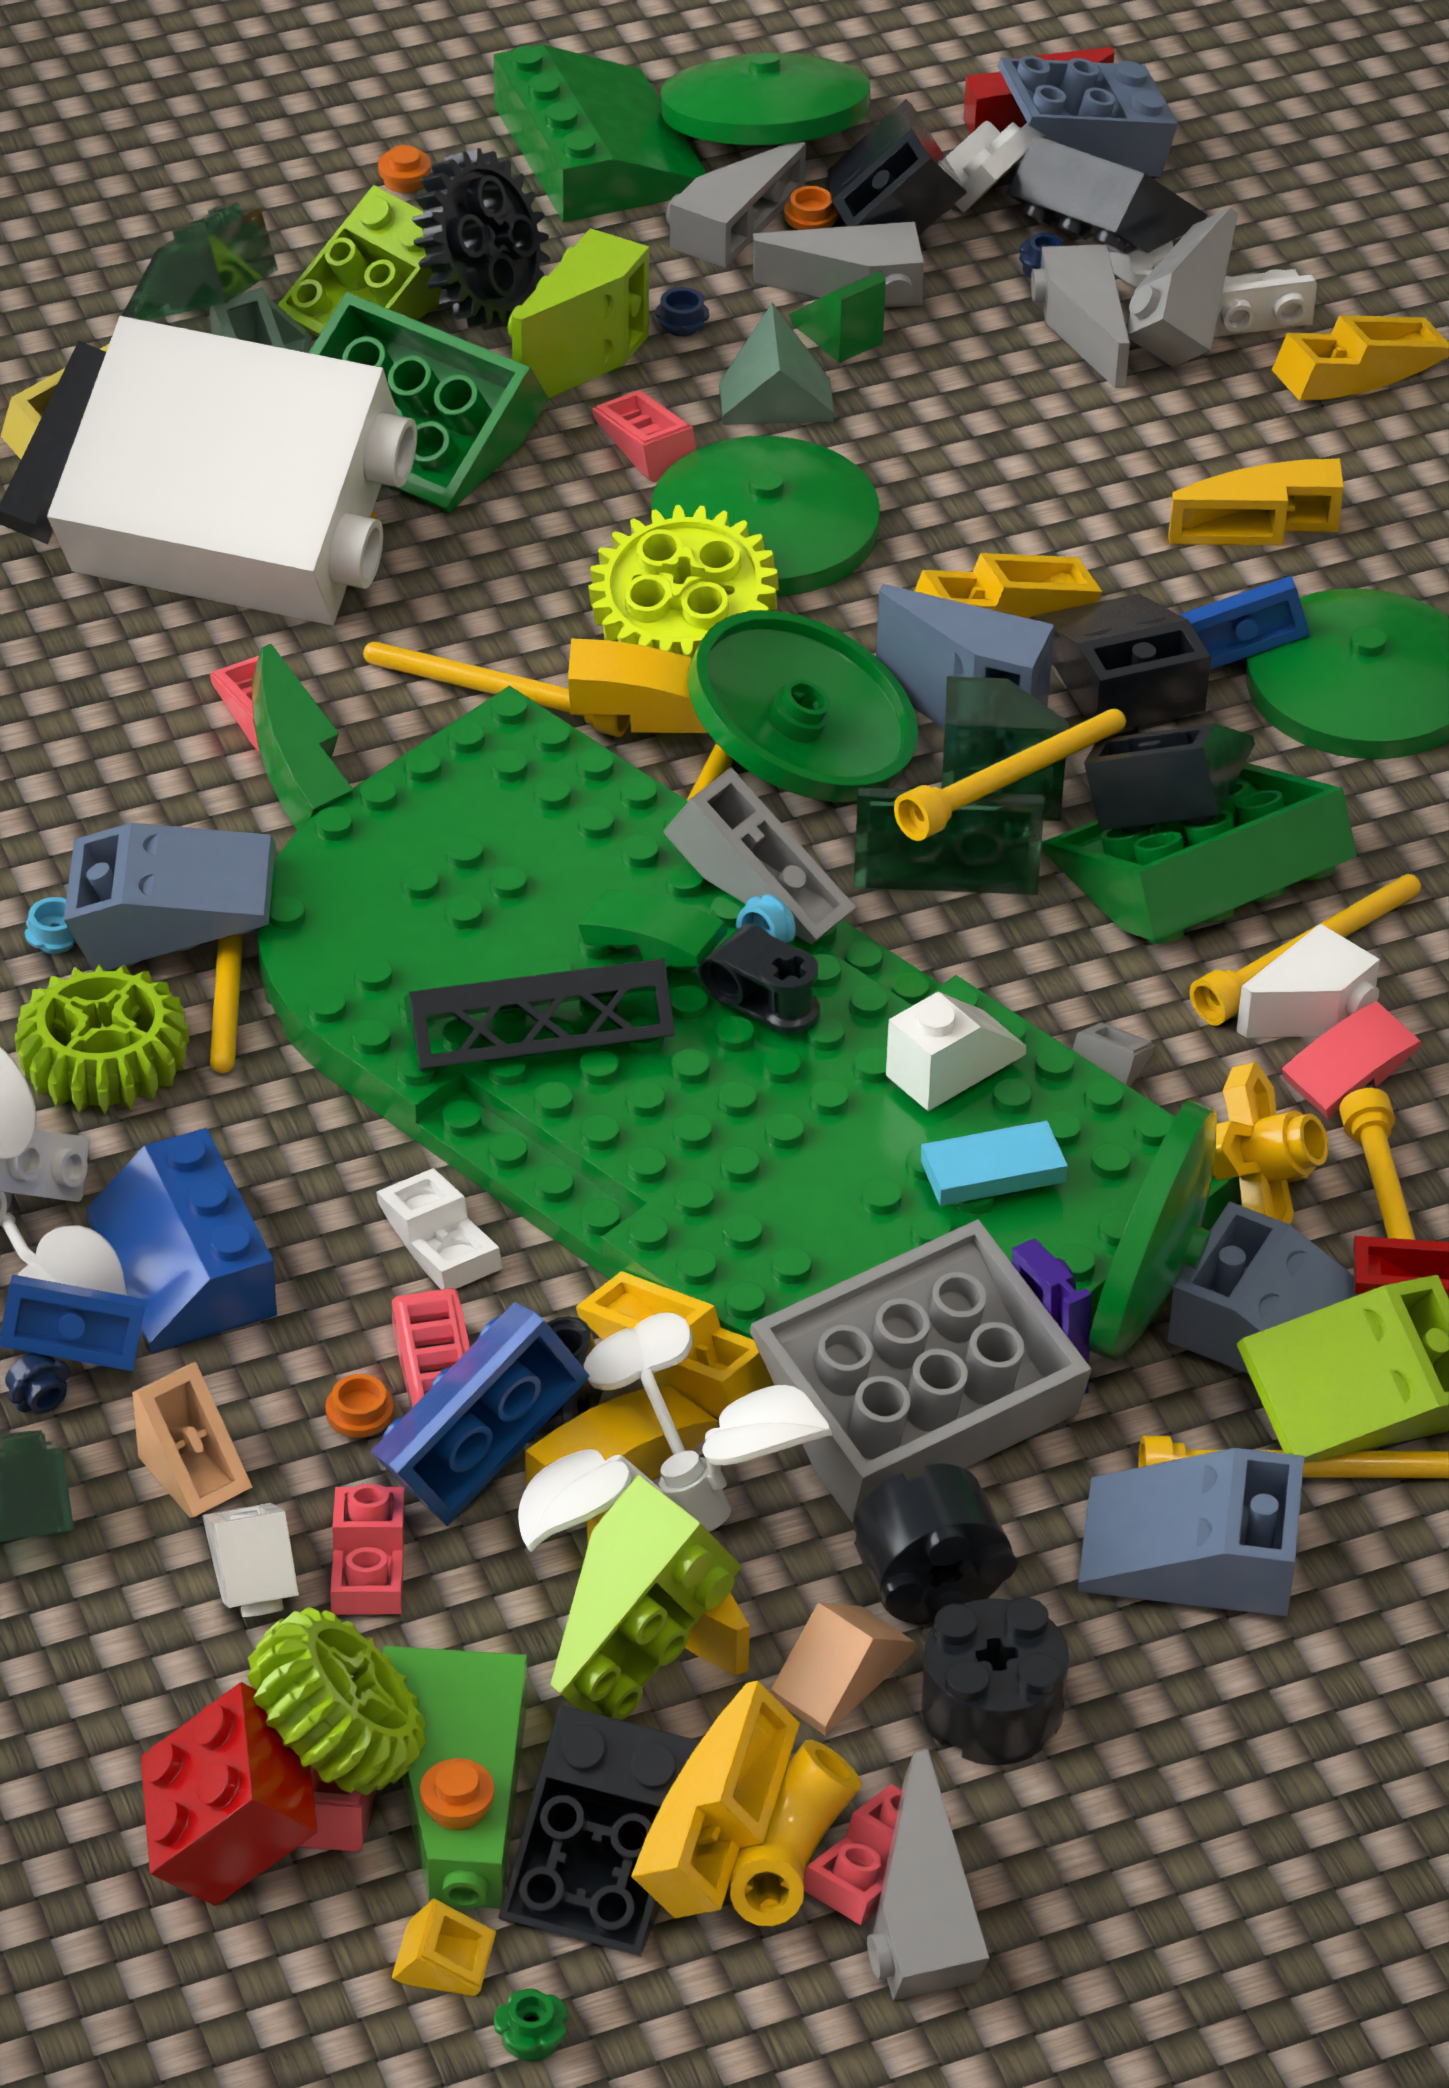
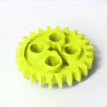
[588,505,779,658]

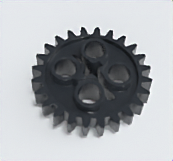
[412,148,550,330]

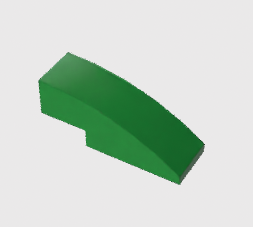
[252,644,353,831]

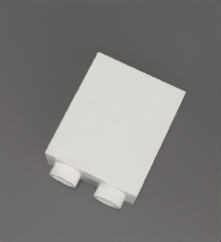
[47,316,417,626]

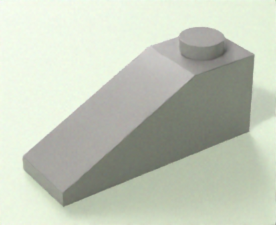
[666,142,806,268]
[1127,208,1238,367]
[753,222,924,308]
[1031,244,1130,388]
[663,767,856,945]
[867,1749,989,2001]

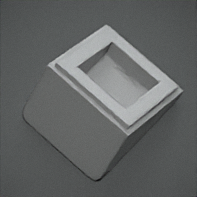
[1072,1022,1156,1087]

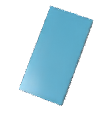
[921,1120,1068,1206]

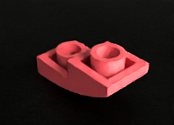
[1282,1001,1422,1119]
[330,1483,405,1615]
[804,1784,951,1925]

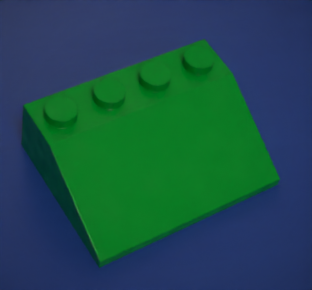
[493,45,707,222]
[309,292,549,513]
[1042,763,1357,944]

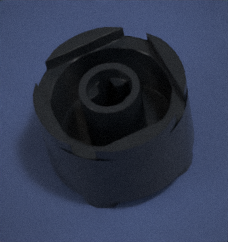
[853,1463,1018,1624]
[921,1597,1069,1765]

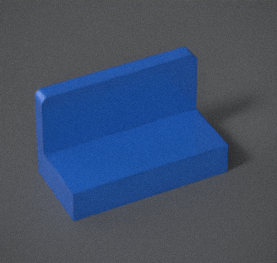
[1179,576,1310,670]
[0,1274,147,1371]

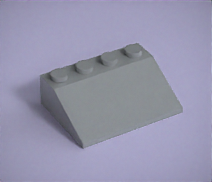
[750,1219,1091,1523]

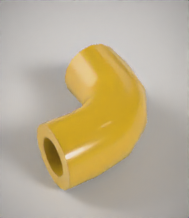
[730,1740,862,1926]

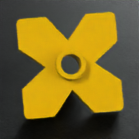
[1213,1062,1329,1225]

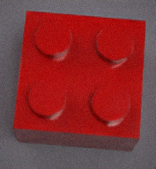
[141,1682,318,1906]

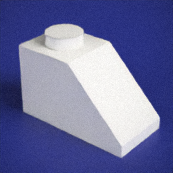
[1236,924,1380,1038]
[886,992,1026,1111]
[203,1503,299,1617]

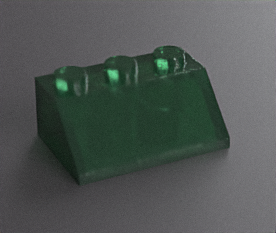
[122,202,278,321]
[854,787,1045,895]

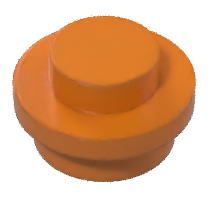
[378,145,431,193]
[784,186,838,230]
[325,1374,394,1438]
[420,1758,494,1830]

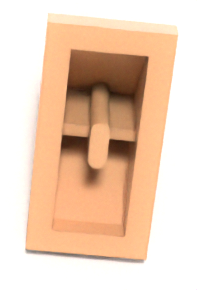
[132,1362,253,1518]
[771,1602,916,1735]

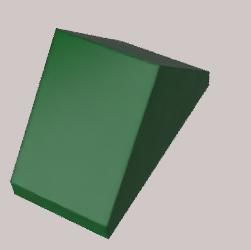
[788,271,886,363]

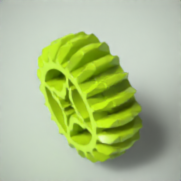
[15,963,189,1114]
[247,1607,427,1796]

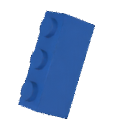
[86,1128,277,1353]
[371,1302,590,1526]

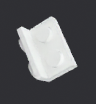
[946,121,1045,213]
[1213,269,1317,337]
[0,1129,90,1202]

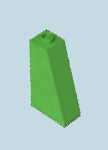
[383,1646,528,1909]

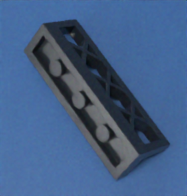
[0,341,106,544]
[404,958,675,1070]

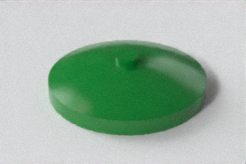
[661,52,871,145]
[651,436,880,597]
[1245,588,1449,759]
[687,610,918,802]
[1089,1099,1217,1361]

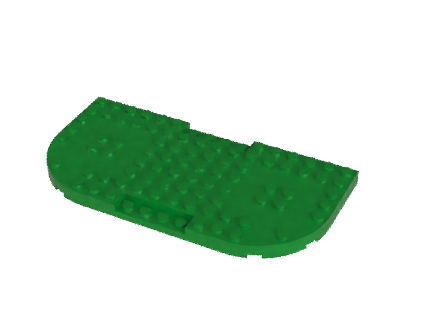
[258,685,1242,1339]

